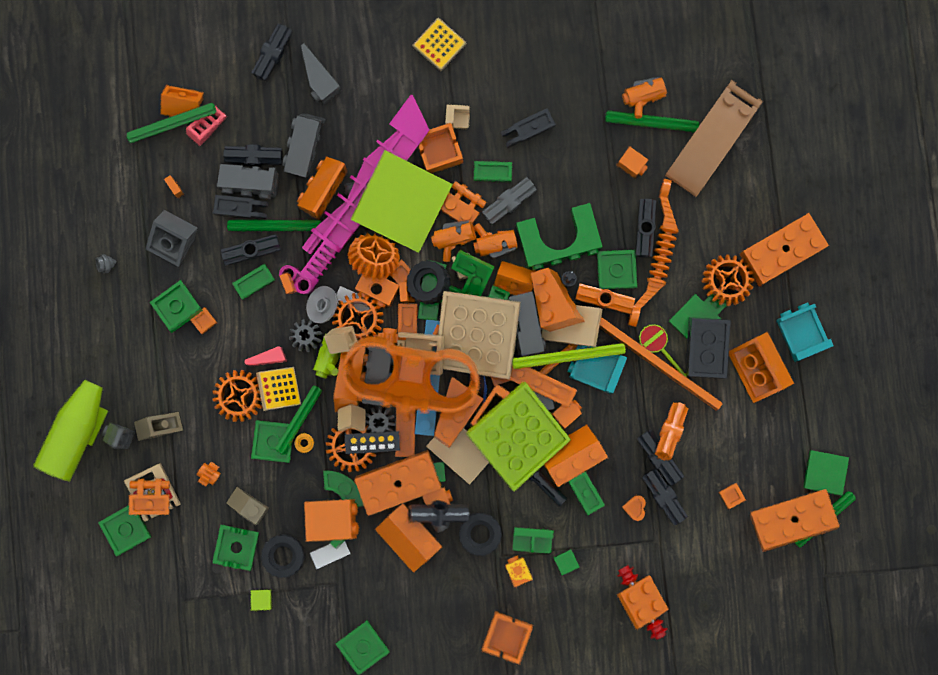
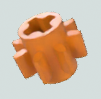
[377,328,401,346]
[197,462,221,486]

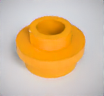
[294,433,314,453]

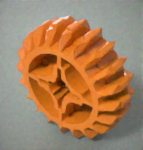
[348,233,400,280]
[702,255,754,306]
[332,293,384,340]
[213,370,263,422]
[326,424,376,472]

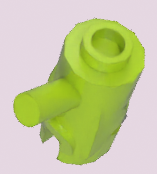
[313,334,341,379]

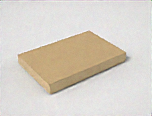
[541,305,602,347]
[426,428,489,485]

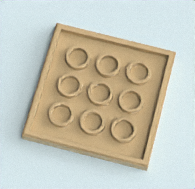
[436,291,521,379]

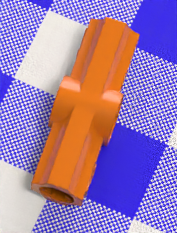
[575,283,635,315]
[655,402,689,460]

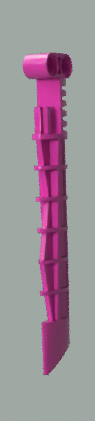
[279,95,429,294]

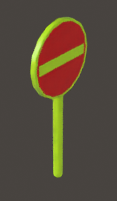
[639,324,687,377]

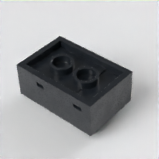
[685,317,731,378]

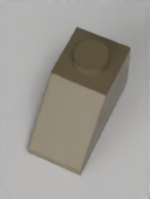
[134,412,183,441]
[227,487,269,525]

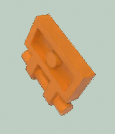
[440,181,487,223]
[129,479,170,515]

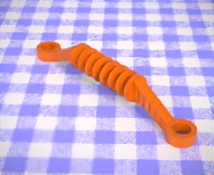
[628,179,679,327]

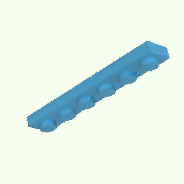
[415,320,440,436]

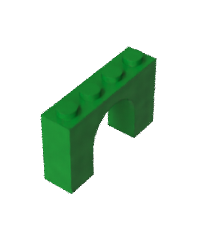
[516,203,602,271]

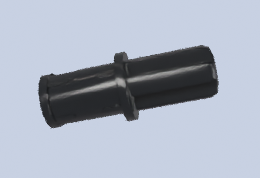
[561,271,577,287]

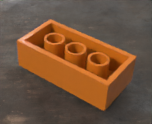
[739,213,829,287]
[354,450,442,516]
[750,489,839,552]

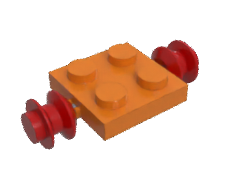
[617,565,669,640]

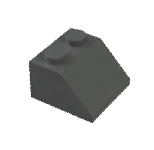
[146,210,198,267]

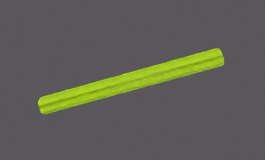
[512,343,625,369]

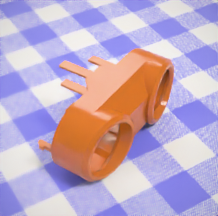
[342,336,479,414]

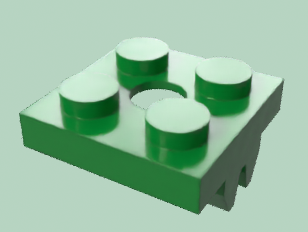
[213,525,260,571]

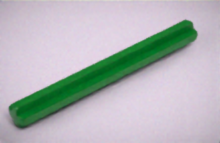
[127,103,216,143]
[605,111,699,132]
[227,220,321,231]

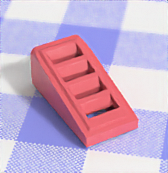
[186,106,226,146]
[244,346,287,366]

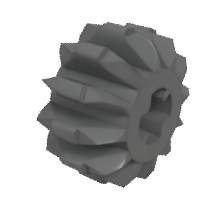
[289,319,322,352]
[365,407,396,433]

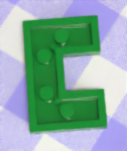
[440,250,494,303]

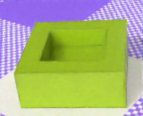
[251,590,272,610]

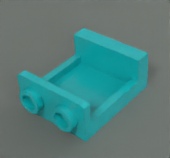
[776,303,834,362]
[567,345,627,395]

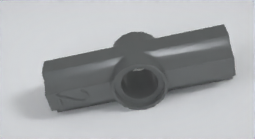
[482,177,537,225]

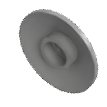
[306,286,337,324]

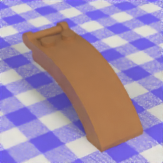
[665,80,763,197]

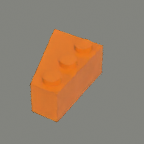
[531,268,585,332]
[334,347,368,412]
[434,377,483,448]

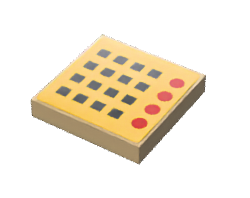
[413,18,466,71]
[256,367,301,411]

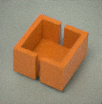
[418,123,463,173]
[482,611,533,664]

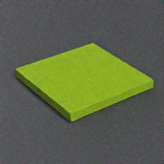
[351,150,453,253]
[466,381,571,491]

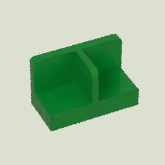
[567,471,605,515]
[512,527,553,553]

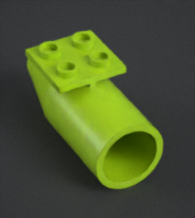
[33,380,108,481]

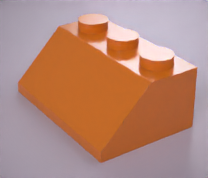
[297,156,348,220]
[728,332,794,403]
[544,425,608,487]
[375,503,442,573]

